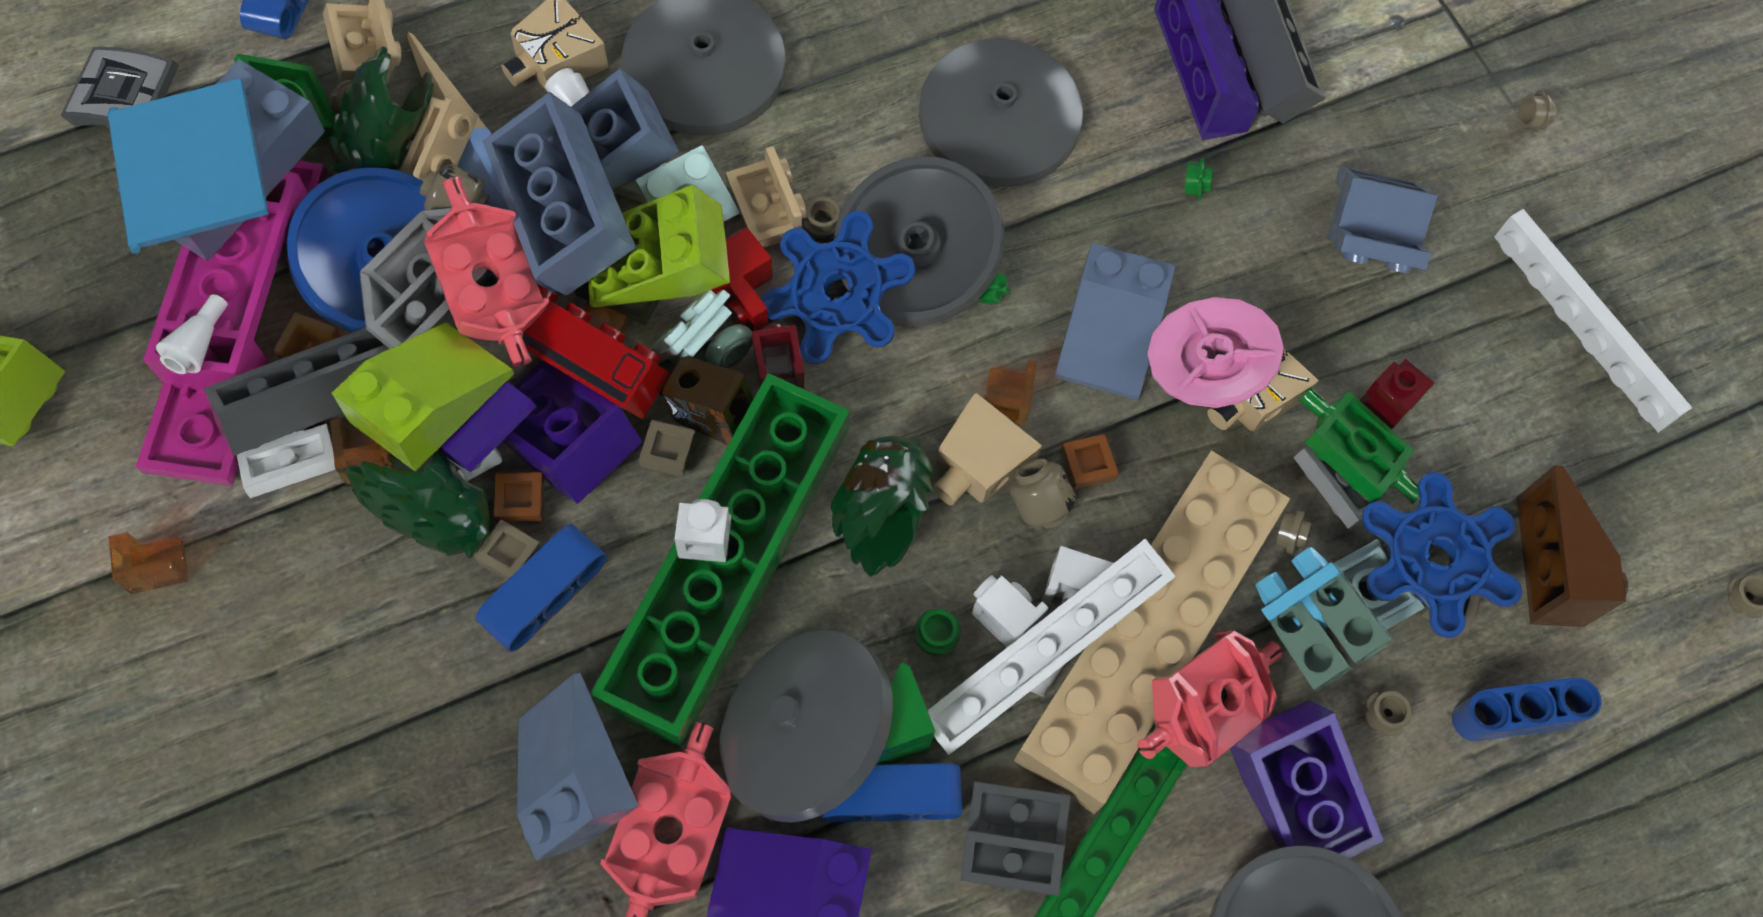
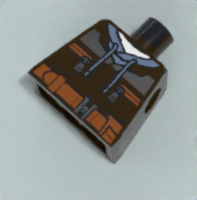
[658,356,753,445]

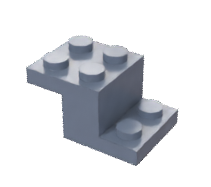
[1327,166,1438,273]

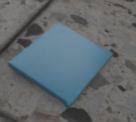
[107,78,269,254]

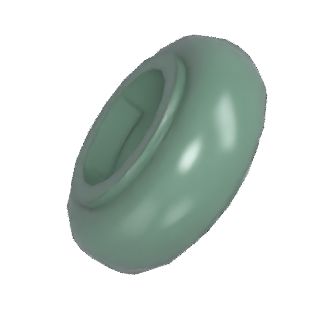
[705,324,752,368]

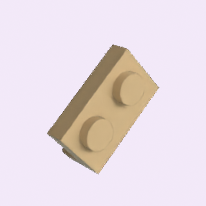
[323,0,401,83]
[400,97,479,182]
[725,146,807,248]

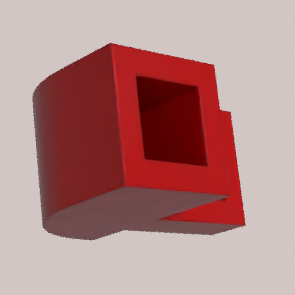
[712,227,772,332]

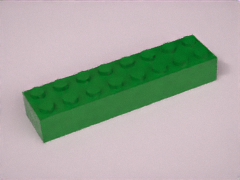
[590,373,850,749]

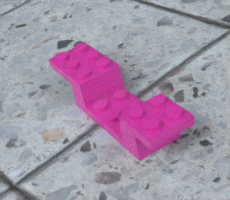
[136,161,328,486]

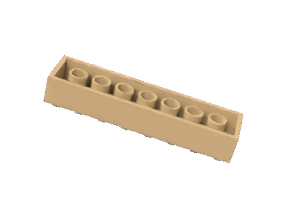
[1014,450,1290,814]

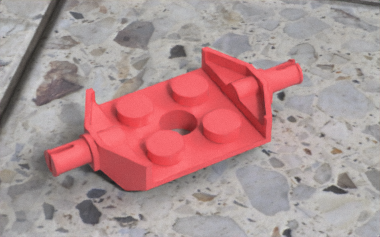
[424,177,550,367]
[1137,631,1283,767]
[600,722,732,917]

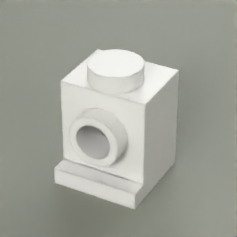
[674,499,731,562]
[1042,546,1114,604]
[971,575,1049,647]

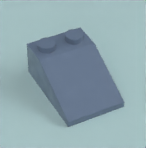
[571,69,679,189]
[1054,243,1176,400]
[517,673,638,861]

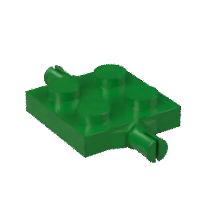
[1298,387,1419,504]

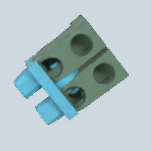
[1255,547,1396,691]

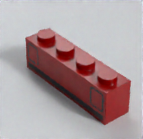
[522,283,671,419]

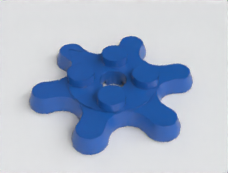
[761,211,915,364]
[1362,472,1522,638]

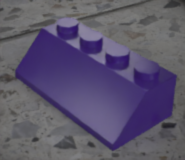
[1154,0,1259,141]

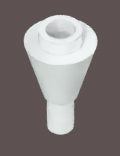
[156,294,228,374]

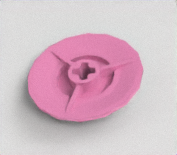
[1147,297,1284,408]

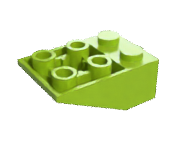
[588,184,730,307]

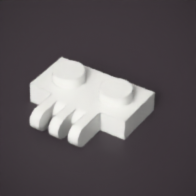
[237,424,341,498]

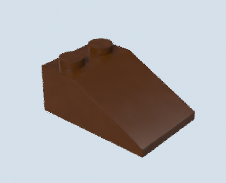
[1517,465,1628,627]

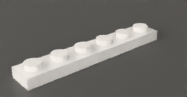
[1494,209,1692,433]
[927,539,1176,755]

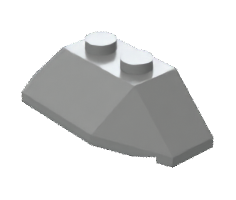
[360,204,493,348]

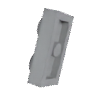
[1293,446,1381,529]

